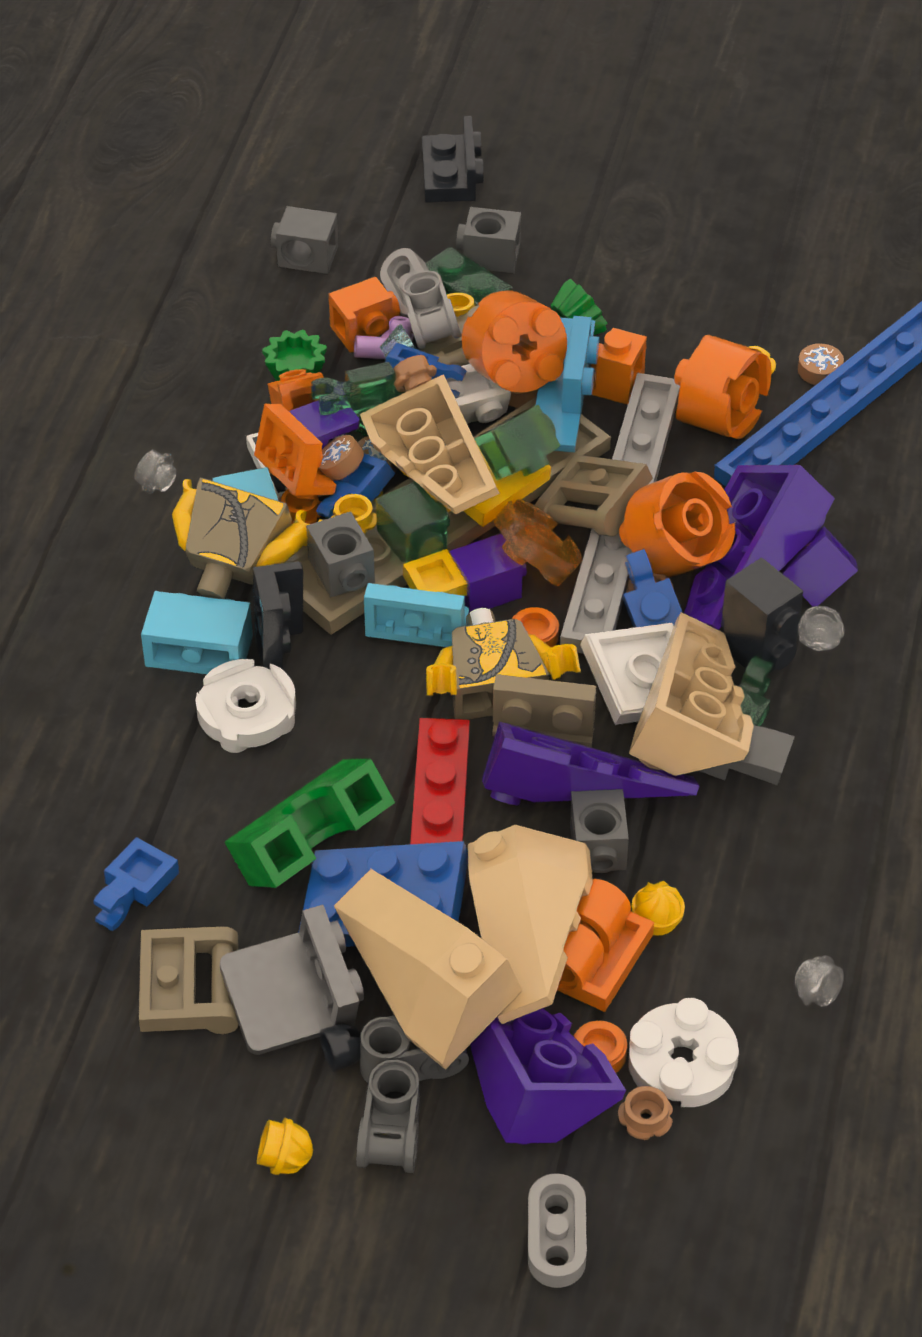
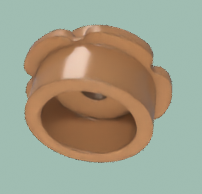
[392,355,437,392]
[618,1086,673,1140]

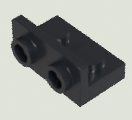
[422,116,484,202]
[253,561,304,670]

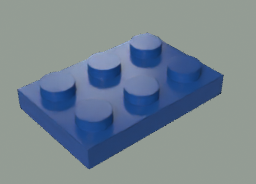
[298,841,468,947]

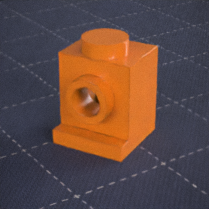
[329,277,400,353]
[591,328,647,405]
[267,369,328,412]

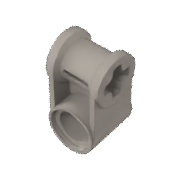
[402,271,462,350]

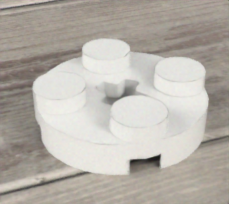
[195,659,296,753]
[629,998,739,1107]

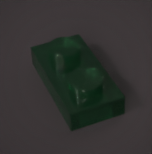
[425,247,512,306]

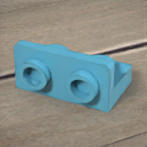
[364,583,469,647]

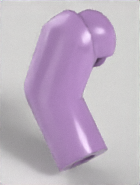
[354,316,414,360]

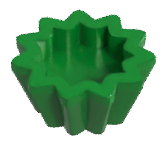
[550,279,608,335]
[262,330,327,381]

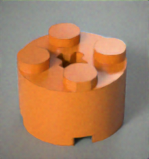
[462,291,567,393]
[674,335,772,439]
[619,471,735,578]

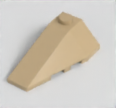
[360,374,500,514]
[629,612,754,776]
[468,825,593,1024]
[334,869,522,1070]

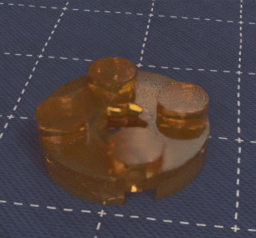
[494,499,582,586]

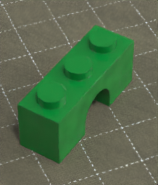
[224,759,395,888]

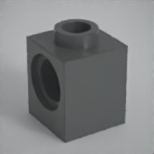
[271,206,338,274]
[456,207,521,273]
[306,511,375,598]
[570,789,629,873]

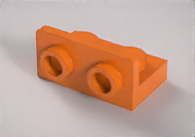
[254,404,337,500]

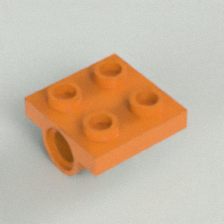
[557,879,654,1012]

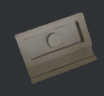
[492,674,596,748]

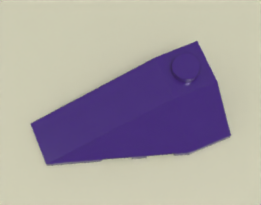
[684,465,835,630]
[482,721,699,805]
[470,1008,626,1144]

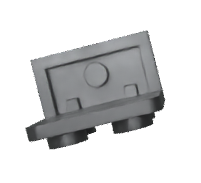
[220,905,364,1055]

